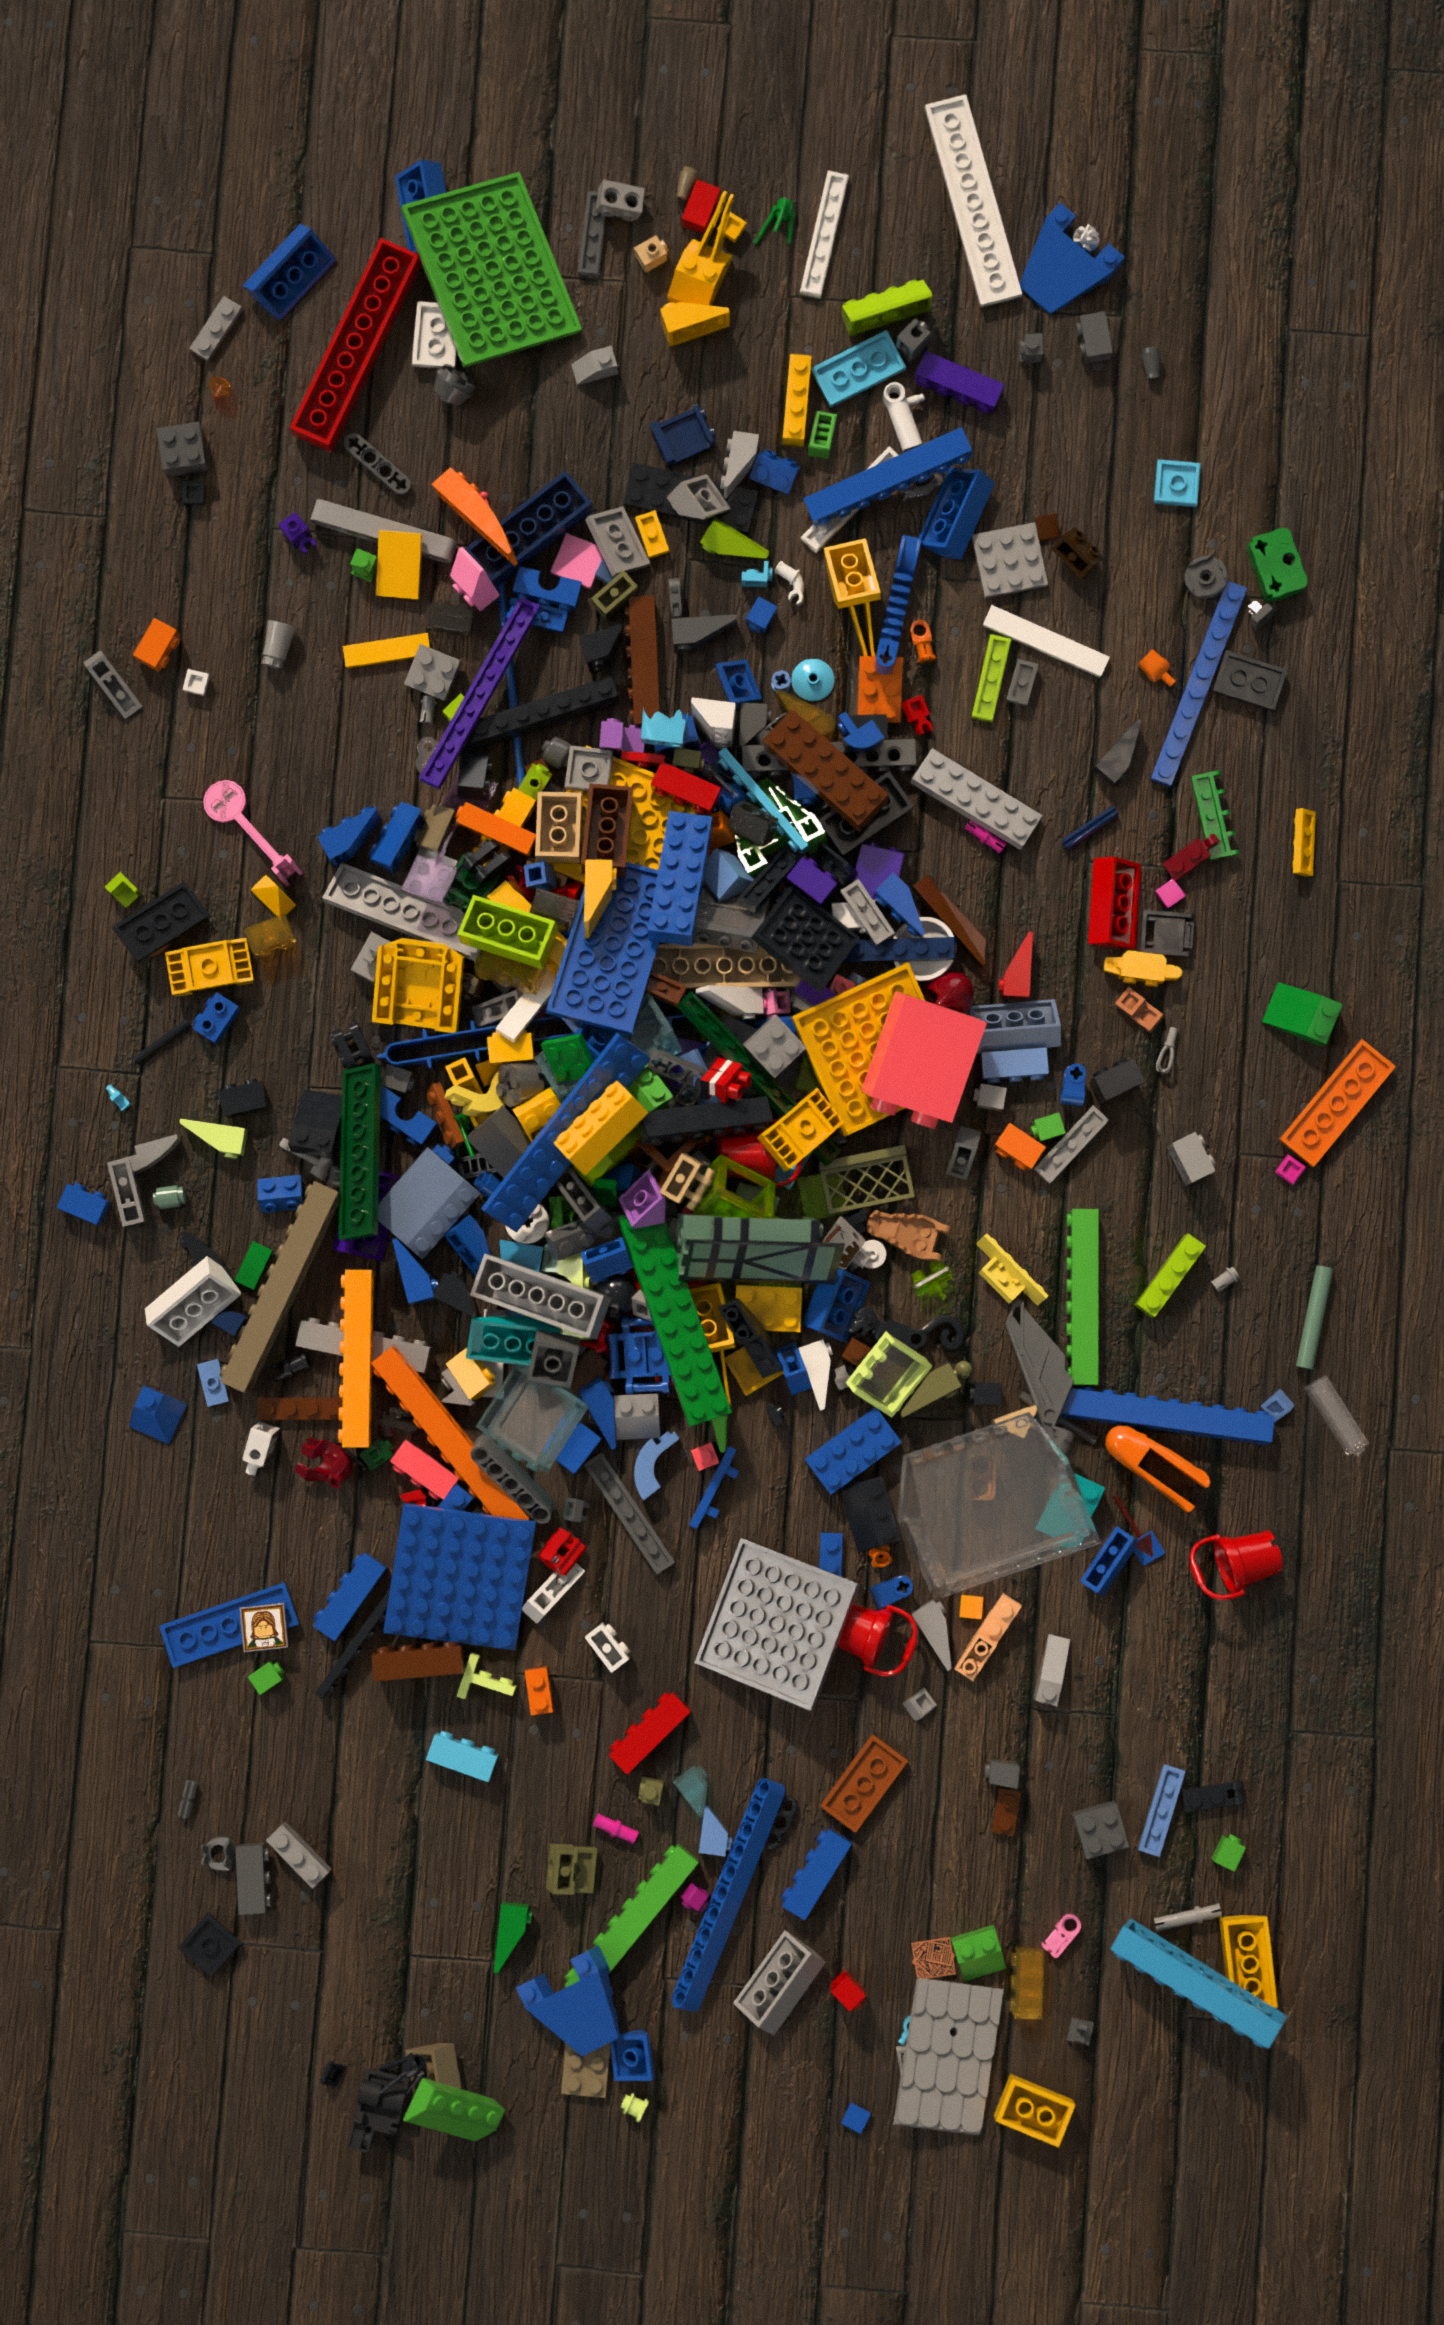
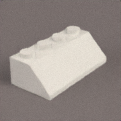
[691,698,736,750]
[145,1256,241,1347]

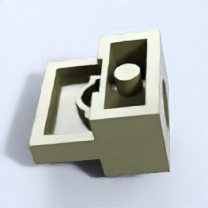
[546,1844,597,1895]

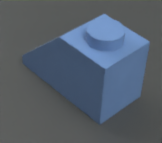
[699,1806,732,1856]

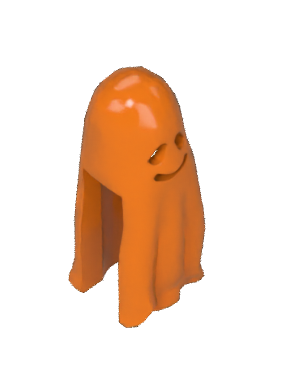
[1105,1425,1211,1513]

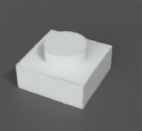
[183,669,210,696]

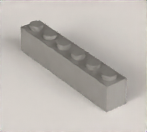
[295,1317,432,1373]

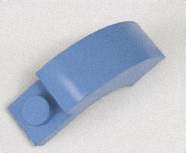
[634,1431,680,1500]

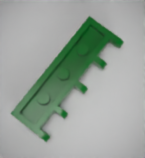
[1190,770,1240,861]

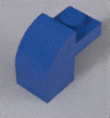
[837,711,884,753]

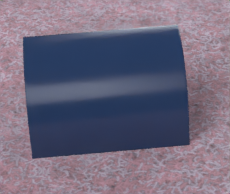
[212,1312,250,1337]

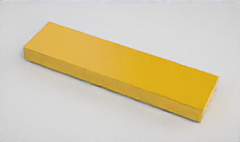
[343,633,430,669]

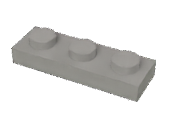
[189,296,243,362]
[840,879,895,946]

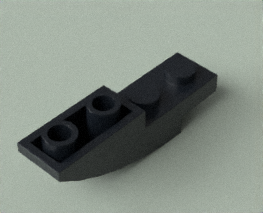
[179,1230,236,1308]
[718,1298,783,1378]

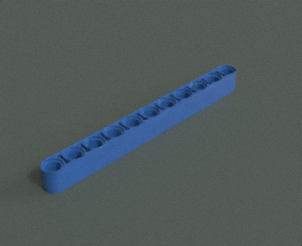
[672,1778,785,2012]

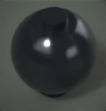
[594,1273,637,1321]

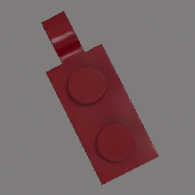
[1163,833,1220,882]

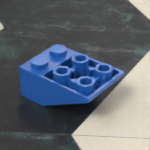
[317,806,381,867]

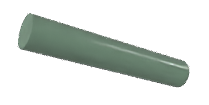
[1296,1265,1333,1370]

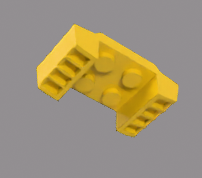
[165,938,254,997]
[757,1088,845,1172]

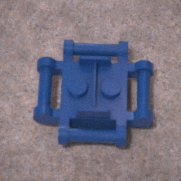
[606,1316,671,1395]

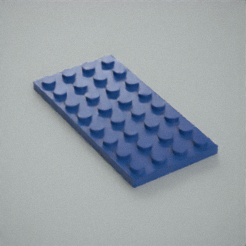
[546,862,660,1036]

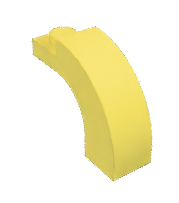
[445,1071,506,1117]

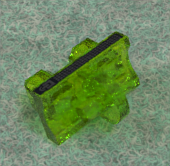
[911,1262,953,1298]

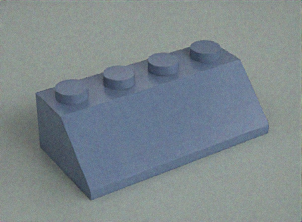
[969,999,1061,1053]

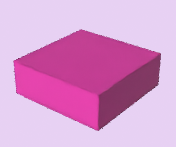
[1155,879,1185,909]
[1275,1154,1306,1185]

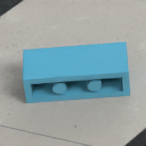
[426,1731,499,1782]

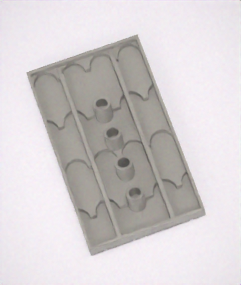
[893,1978,1003,2135]

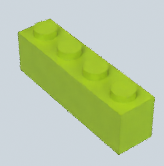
[1134,1233,1206,1318]

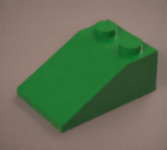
[1262,982,1343,1047]

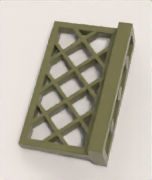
[818,1145,915,1214]

